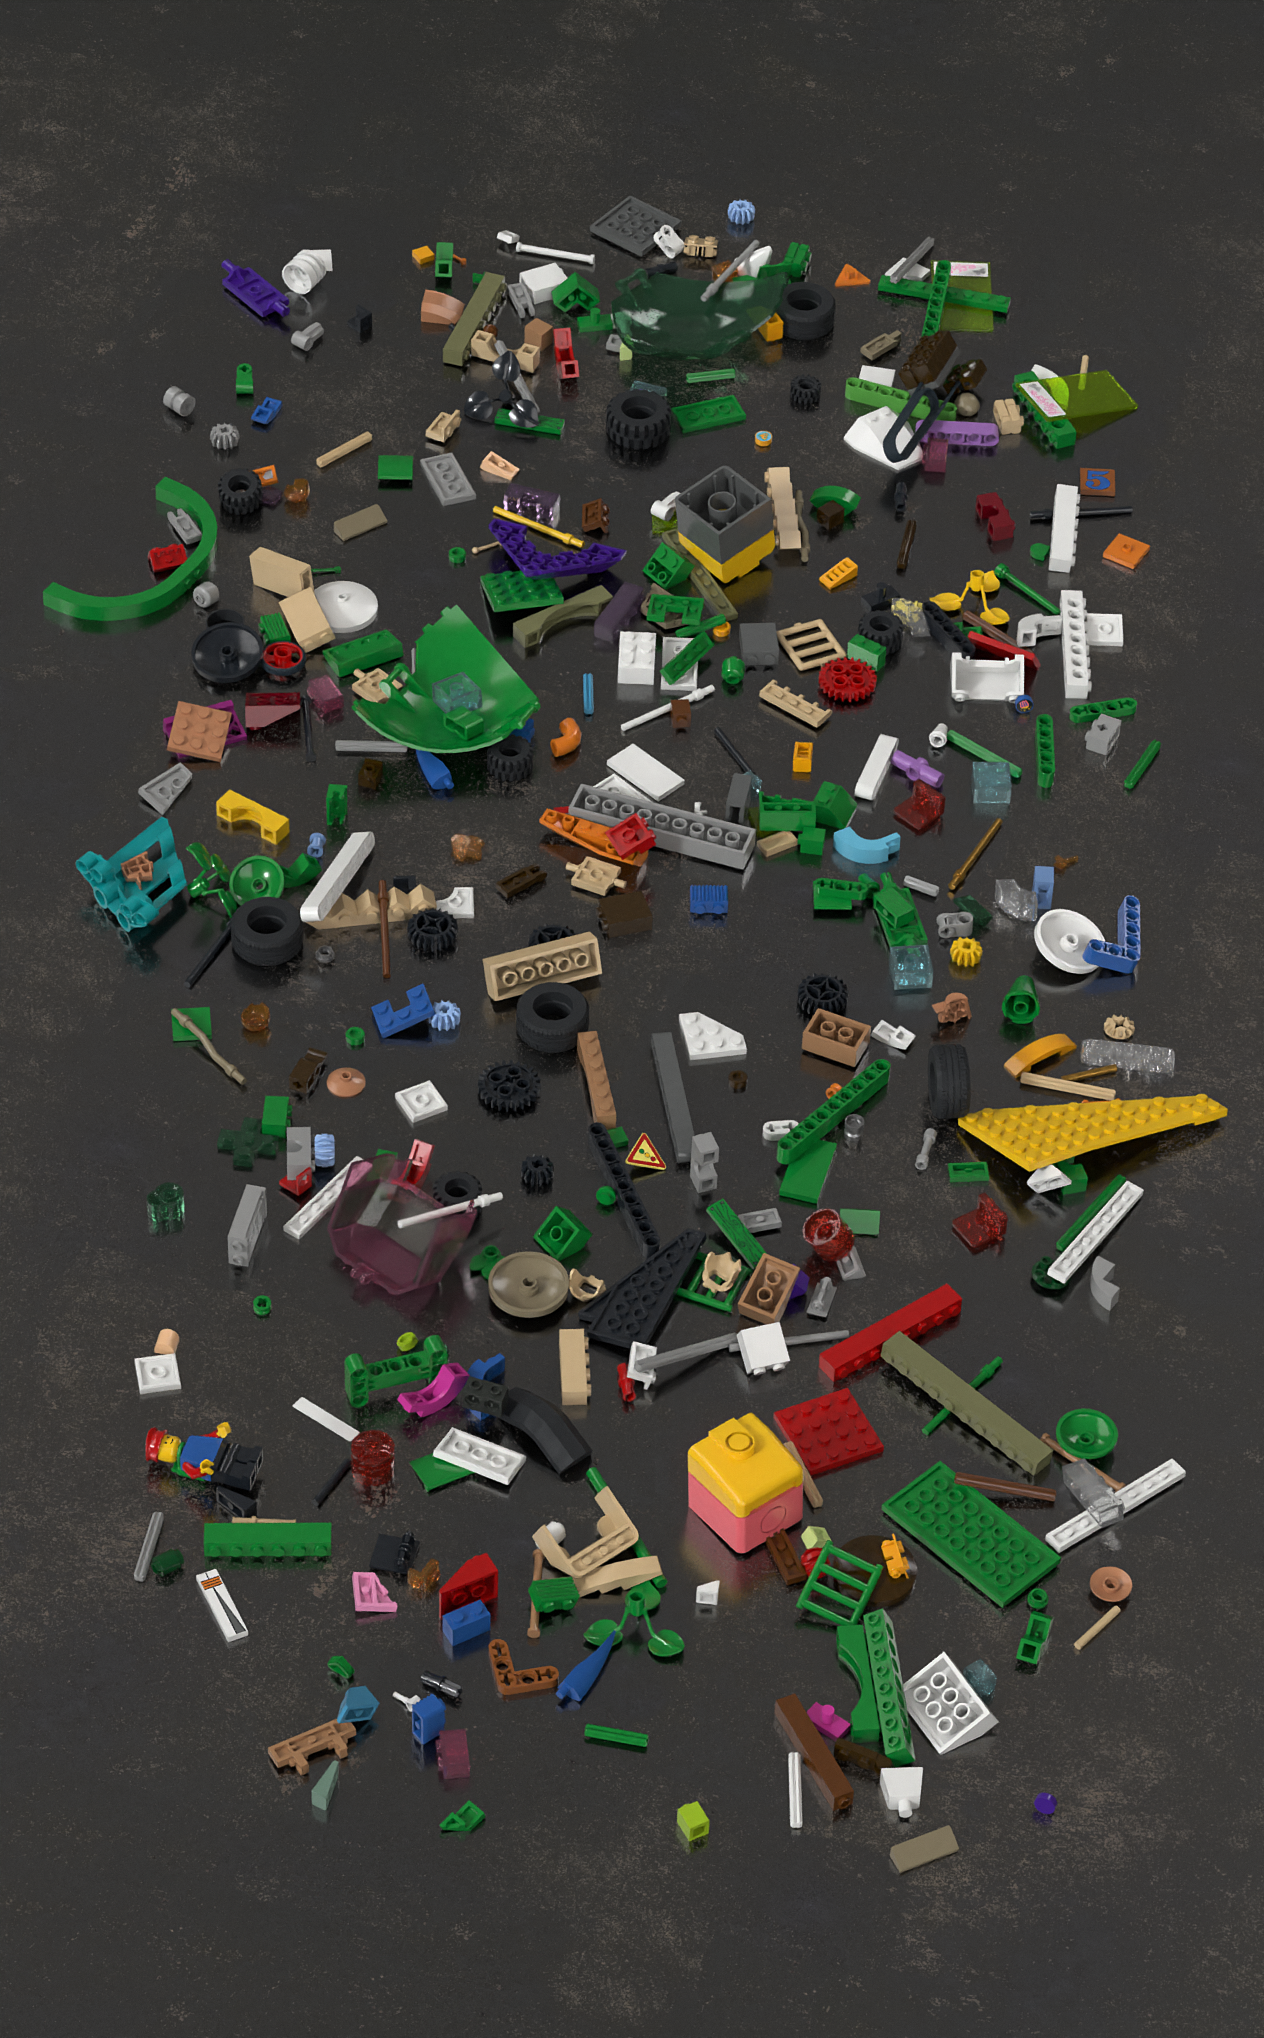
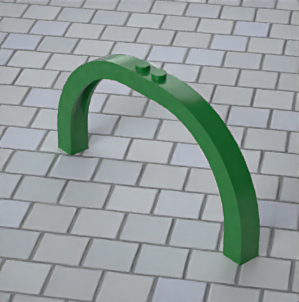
[43,477,218,621]

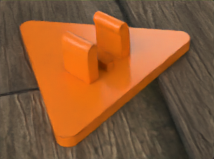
[835,264,870,287]

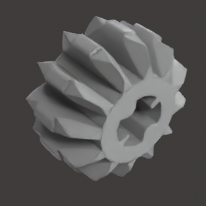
[210,423,239,450]

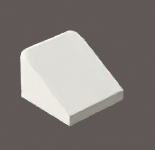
[696,1580,720,1605]

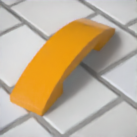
[1004,1034,1077,1078]

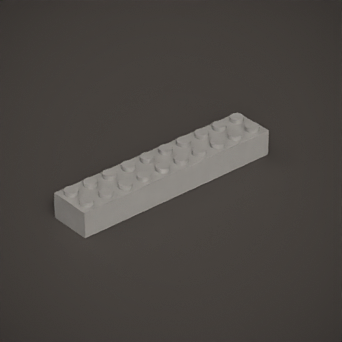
[568,784,756,870]

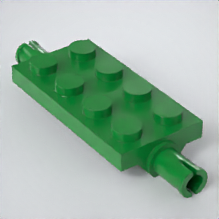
[872,872,928,958]

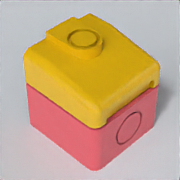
[688,1413,803,1553]

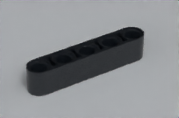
[921,601,975,660]

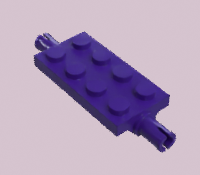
[221,259,290,317]

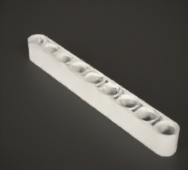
[300,832,375,922]

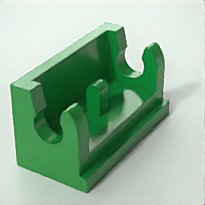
[326,784,348,825]

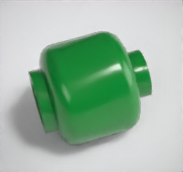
[721,656,745,684]

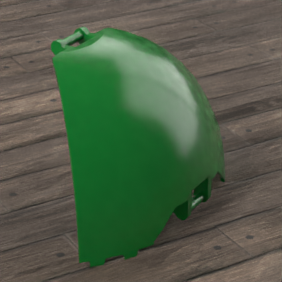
[351,604,541,753]

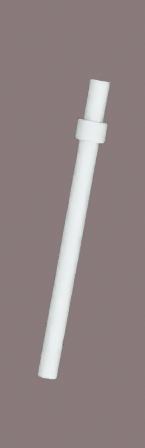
[621,685,715,731]
[398,1192,503,1228]

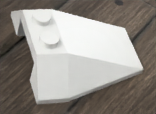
[844,406,926,470]

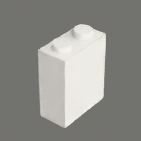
[520,263,568,304]

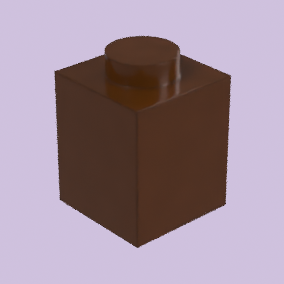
[670,699,691,728]

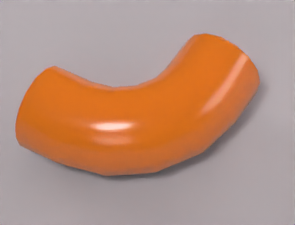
[550,718,582,757]

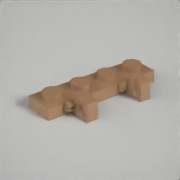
[268,1719,356,1775]

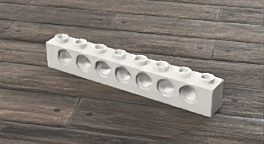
[1060,590,1091,699]

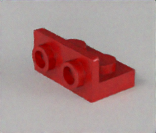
[148,544,187,573]

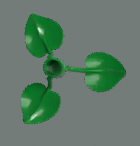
[186,842,239,918]
[583,1580,684,1656]

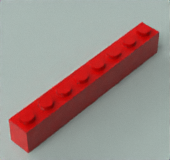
[819,1284,962,1382]

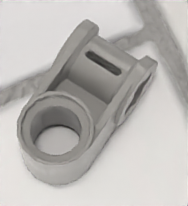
[936,912,973,938]

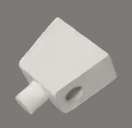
[880,1767,923,1818]

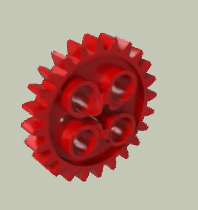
[818,657,877,702]

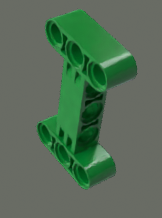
[344,1335,447,1408]

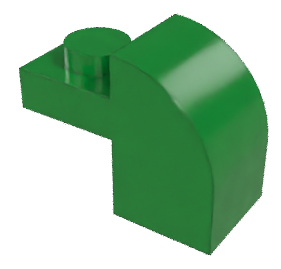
[435,242,453,277]

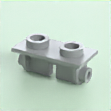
[807,1277,837,1317]

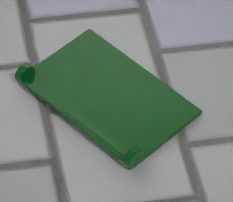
[409,1453,475,1492]

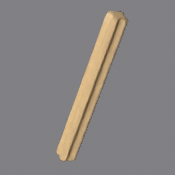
[1020,1072,1116,1101]

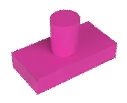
[807,1702,851,1742]

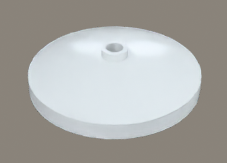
[314,581,378,633]
[1034,909,1105,974]

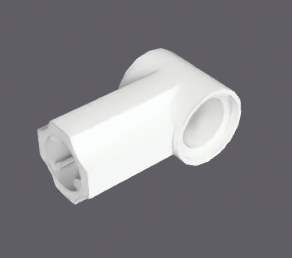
[651,491,680,521]

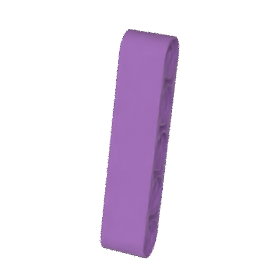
[915,420,999,446]

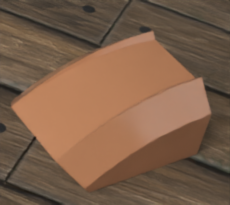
[421,289,465,325]

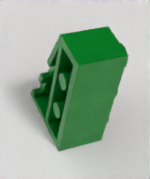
[758,791,816,832]

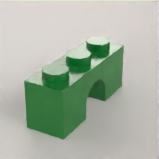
[1052,1156,1088,1195]

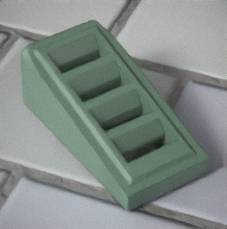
[311,1760,339,1810]

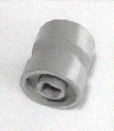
[163,386,196,416]

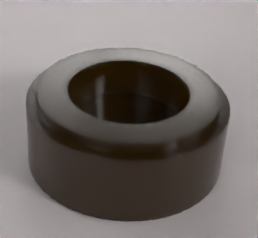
[728,1070,748,1089]

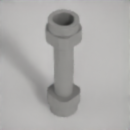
[915,1128,937,1170]

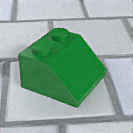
[813,781,857,829]
[533,1206,593,1262]

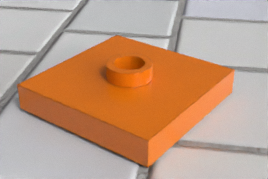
[1103,533,1150,569]

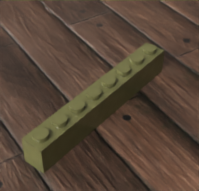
[443,272,507,366]

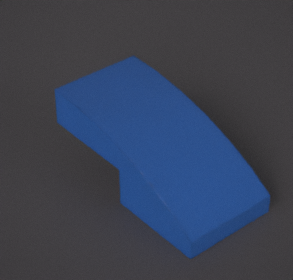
[251,397,283,424]

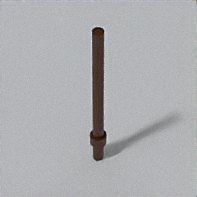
[377,880,391,978]

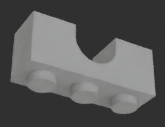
[287,1127,315,1180]
[690,1132,719,1193]

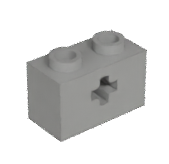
[1085,714,1121,755]

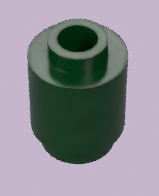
[151,1549,184,1577]

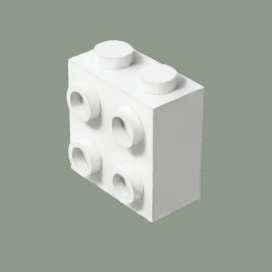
[736,1322,790,1375]

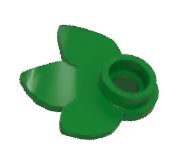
[470,1245,505,1279]

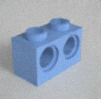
[1032,866,1054,909]

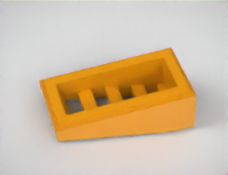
[819,557,858,590]
[793,742,813,772]

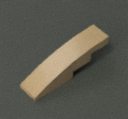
[573,1556,663,1598]

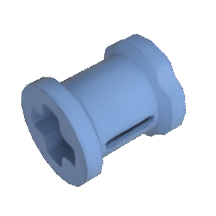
[307,833,326,858]

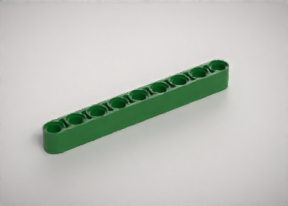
[776,1059,891,1164]

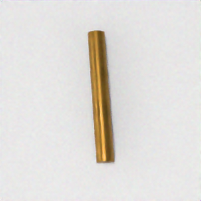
[1061,1064,1117,1081]

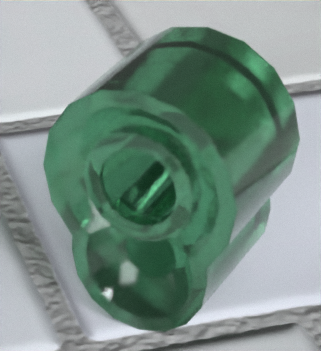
[147,1182,185,1221]

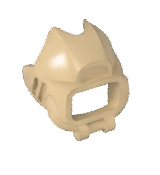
[702,1252,741,1293]
[569,1269,606,1302]

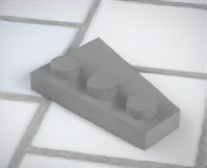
[138,763,192,815]

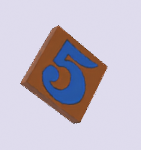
[1080,468,1115,496]

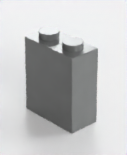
[739,623,779,665]
[725,773,752,826]

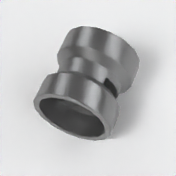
[844,1114,864,1142]

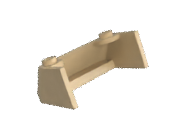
[532,1486,639,1578]

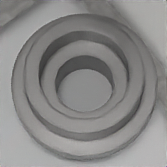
[316,945,335,963]

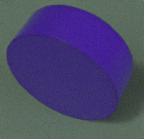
[1034,1793,1057,1814]

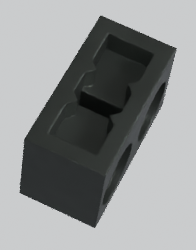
[462,1376,509,1418]

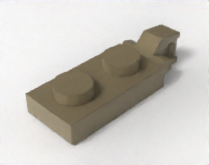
[860,330,902,360]

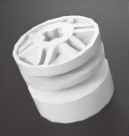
[282,250,326,294]

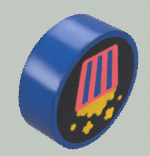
[1015,695,1034,713]

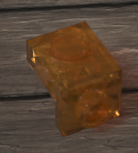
[408,1558,440,1592]

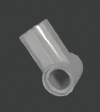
[291,322,324,351]

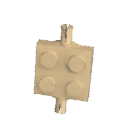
[352,668,403,704]
[566,856,627,896]

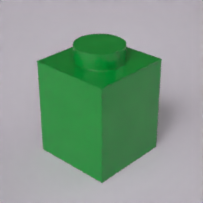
[798,827,826,855]

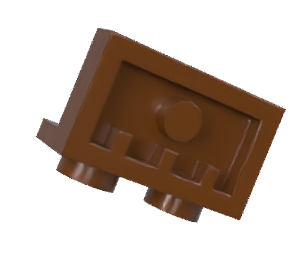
[582,498,610,533]

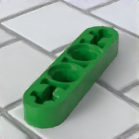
[1069,697,1137,723]

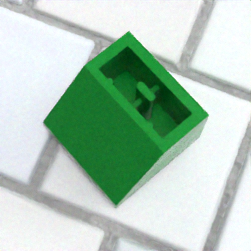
[642,542,695,590]

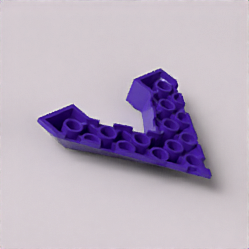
[488,518,627,580]

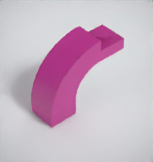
[397,1363,470,1417]

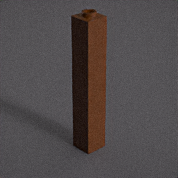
[775,1693,854,1811]

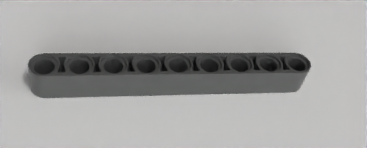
[651,1032,695,1163]

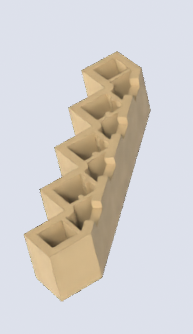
[764,467,801,550]
[306,884,437,930]

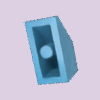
[337,1686,380,1724]

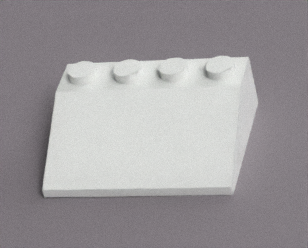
[903,1652,999,1755]

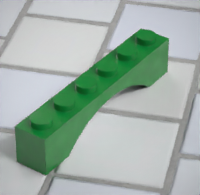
[836,1625,882,1743]

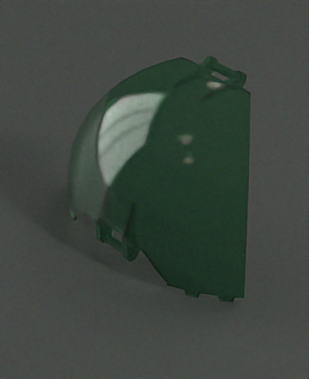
[611,268,789,362]

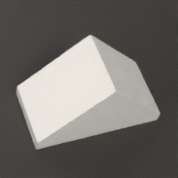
[1027,1164,1071,1193]

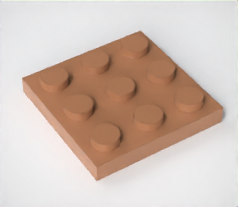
[167,701,232,762]

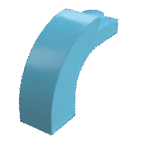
[833,826,901,864]

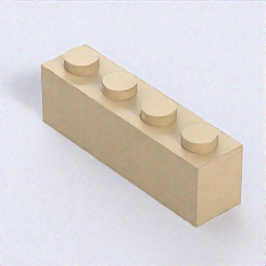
[559,1329,591,1405]

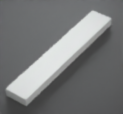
[283,1156,371,1239]

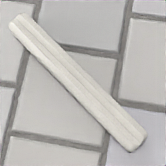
[788,1752,802,1828]

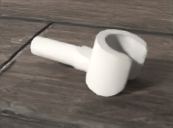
[393,1692,421,1712]

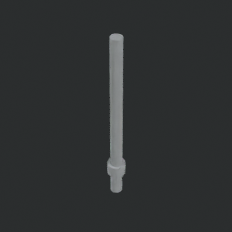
[701,240,759,301]
[729,1330,849,1352]

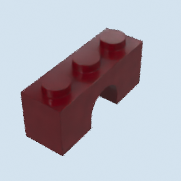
[975,492,1016,541]

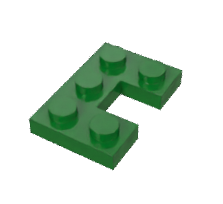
[647,594,704,625]

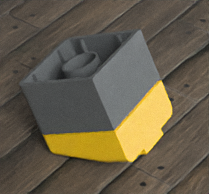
[675,466,775,583]

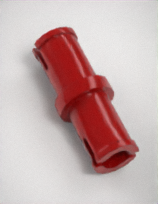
[617,1363,636,1402]

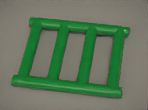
[676,1252,753,1312]
[796,1540,884,1626]

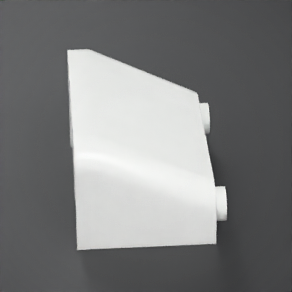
[950,652,1024,703]

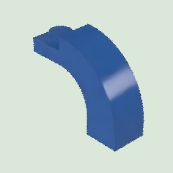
[465,1353,505,1421]

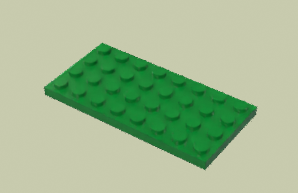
[881,1461,1061,1608]

